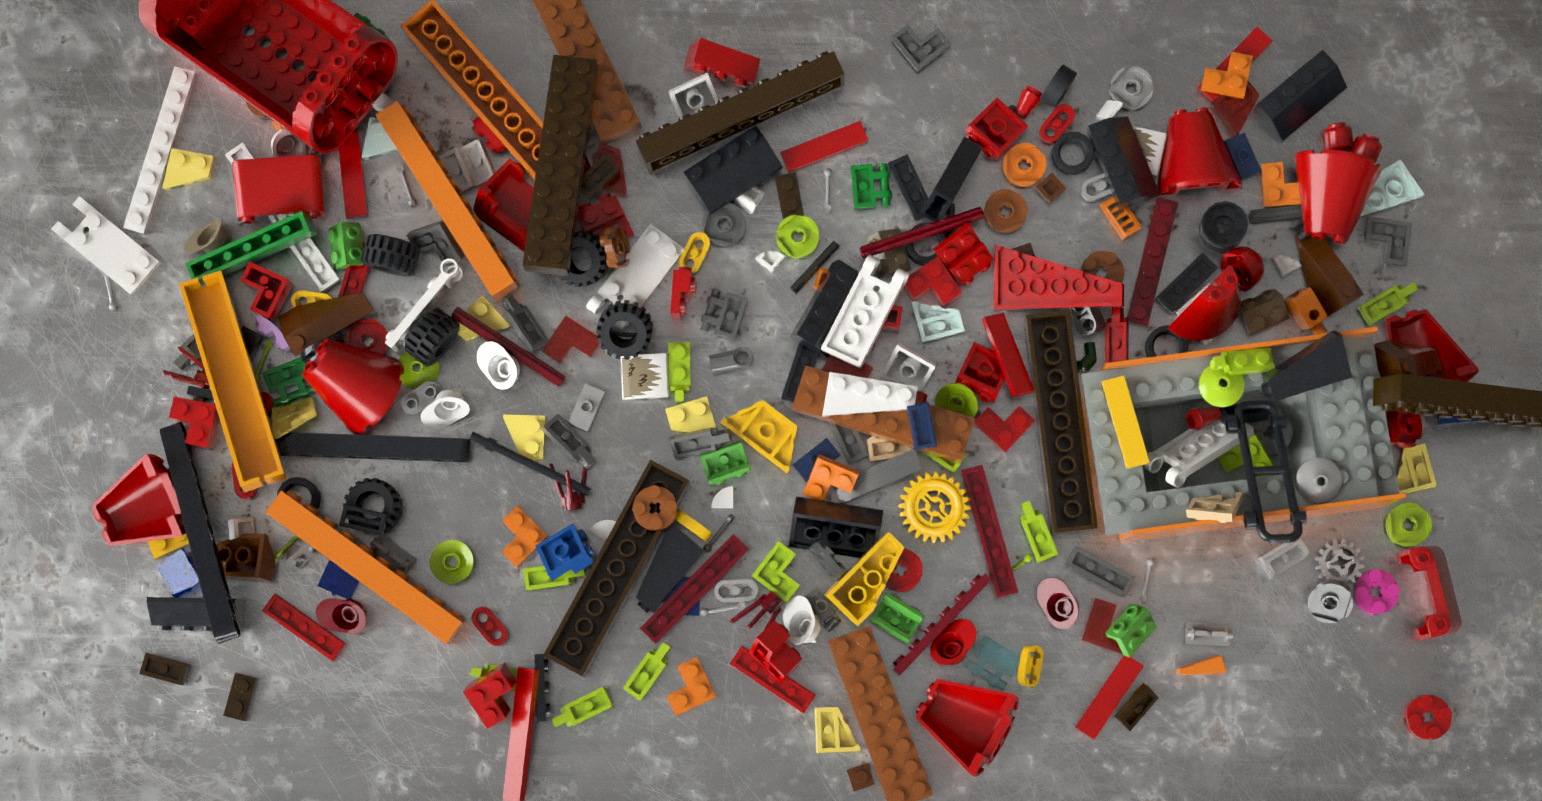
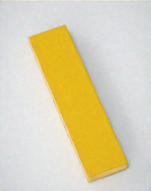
[1101,375,1150,469]

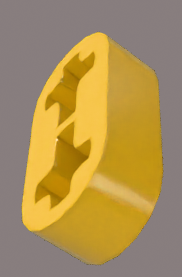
[675,509,712,542]
[1017,644,1044,687]

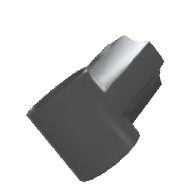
[709,347,754,374]

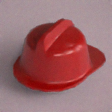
[930,619,977,665]

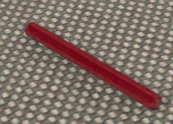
[859,207,984,259]
[451,307,565,386]

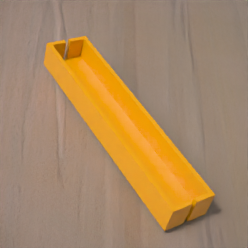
[179,271,287,492]

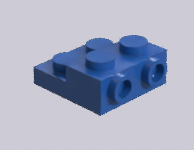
[536,523,595,581]

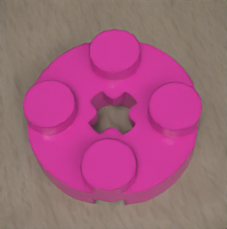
[1353,569,1400,614]

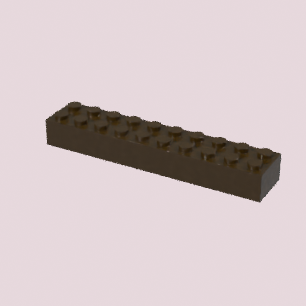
[636,51,845,174]
[523,54,598,276]
[1024,310,1098,536]
[1373,374,1542,429]
[543,459,690,677]

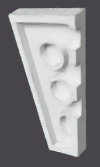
[822,372,918,417]

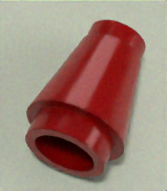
[1014,85,1042,119]
[1186,407,1221,430]

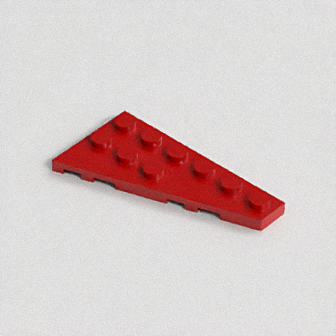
[994,244,1124,310]

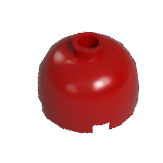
[1221,246,1264,292]

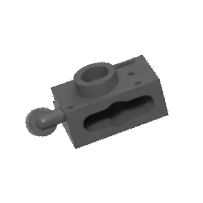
[805,587,841,632]

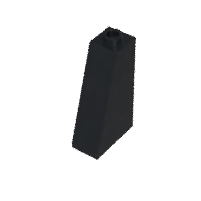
[920,137,983,222]
[1261,330,1352,402]
[636,523,706,613]

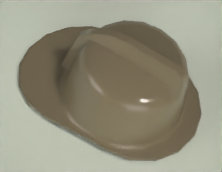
[184,218,232,254]

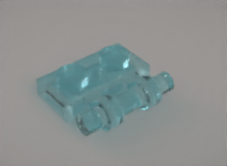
[965,635,1020,690]

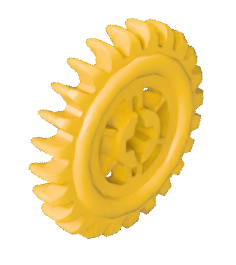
[898,471,971,544]

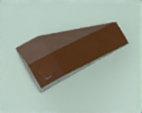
[1294,230,1364,317]
[278,292,374,356]
[1374,340,1443,377]
[183,533,276,582]

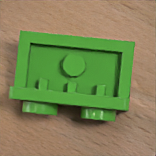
[328,222,364,271]
[699,440,751,485]
[870,593,925,644]
[1106,604,1157,657]

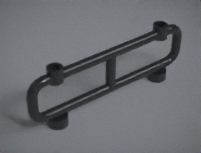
[1225,400,1307,544]

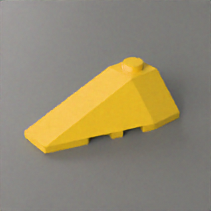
[824,531,904,626]

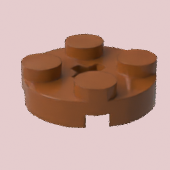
[984,189,1028,233]
[599,224,630,269]
[1080,251,1124,283]
[632,485,677,531]

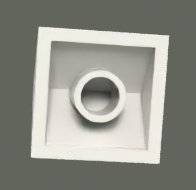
[668,73,719,118]
[881,343,937,392]

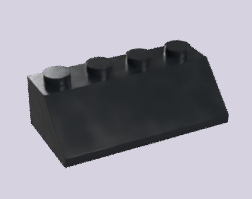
[1253,50,1347,143]
[1087,116,1160,211]
[683,125,783,215]
[790,260,859,359]
[789,496,884,558]
[146,597,246,631]

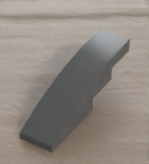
[833,449,923,504]

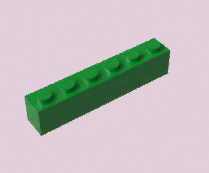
[185,211,318,286]

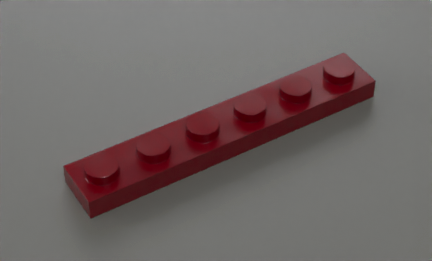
[1127,197,1178,328]
[961,465,1018,599]
[640,534,749,644]
[893,573,992,676]

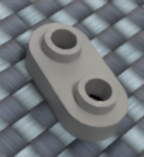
[1081,173,1112,202]
[401,381,442,415]
[714,579,759,603]

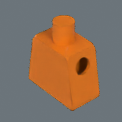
[1284,287,1327,335]

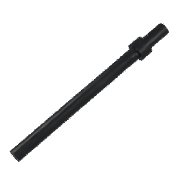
[469,431,592,496]

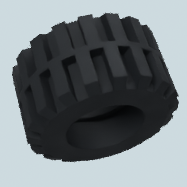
[559,230,609,287]
[361,234,421,276]
[596,300,653,360]
[404,307,460,367]
[343,478,402,535]

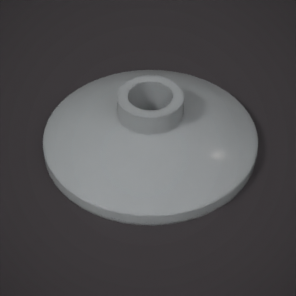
[1296,457,1342,503]

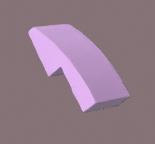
[255,314,291,353]

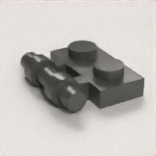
[700,289,748,341]

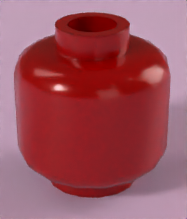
[1324,122,1354,152]
[1350,133,1382,164]

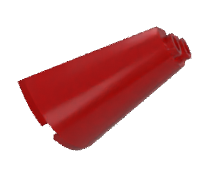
[1157,107,1243,196]
[1295,149,1382,244]
[1167,265,1241,341]
[1385,309,1479,382]
[302,338,404,434]
[91,454,186,546]
[916,679,1019,777]

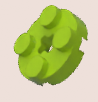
[776,215,819,259]
[1385,502,1432,547]

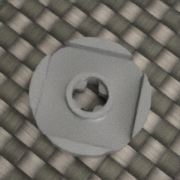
[1109,66,1153,111]

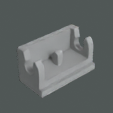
[1257,537,1310,579]

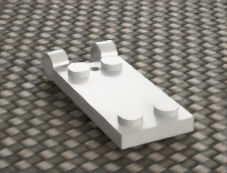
[51,196,161,296]
[586,224,684,333]
[821,255,909,369]
[385,259,464,355]
[1142,418,1254,488]

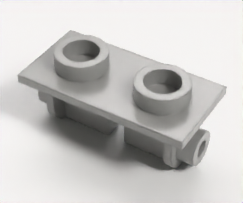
[370,535,416,573]
[281,538,319,572]
[1185,622,1232,646]

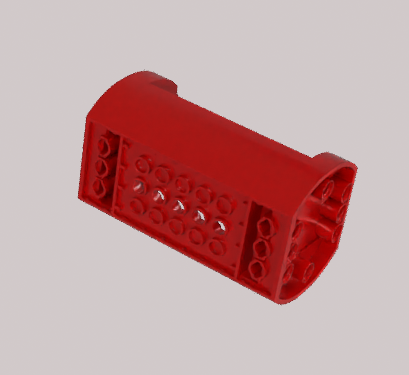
[139,0,398,154]

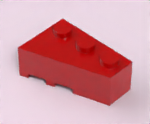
[683,38,761,88]

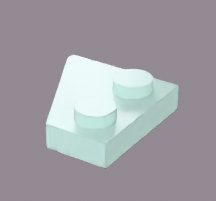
[361,118,397,160]
[911,301,965,343]

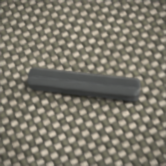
[1250,205,1303,223]

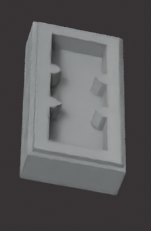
[568,384,606,432]

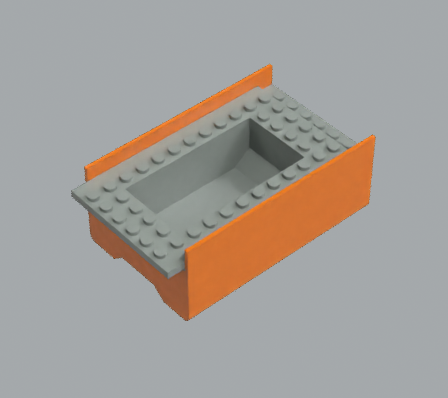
[1081,327,1406,543]

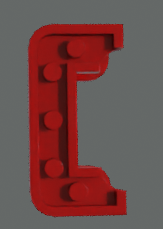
[232,155,325,224]
[473,158,534,251]
[1397,546,1462,640]

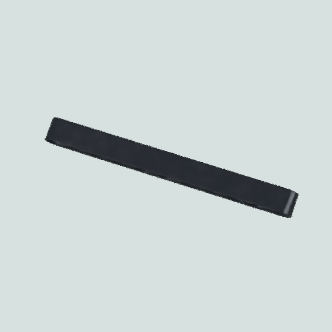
[160,421,241,644]
[275,432,471,462]

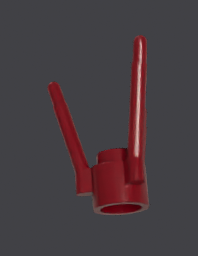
[162,346,210,389]
[549,463,587,511]
[729,591,784,630]

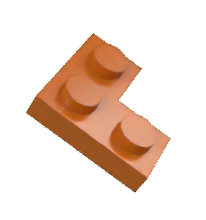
[1201,52,1253,99]
[1261,162,1301,208]
[803,454,860,501]
[501,505,549,568]
[667,657,716,716]

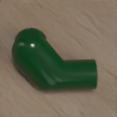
[1077,342,1097,372]

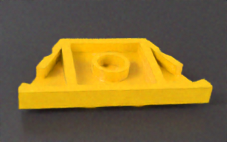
[720,400,798,474]

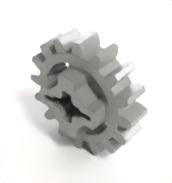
[1314,539,1365,586]

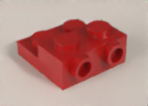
[965,97,1029,160]
[577,193,635,240]
[933,223,994,286]
[670,267,697,321]
[955,342,1005,402]

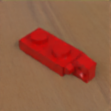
[1105,307,1129,364]

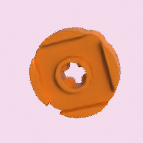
[1002,143,1046,187]

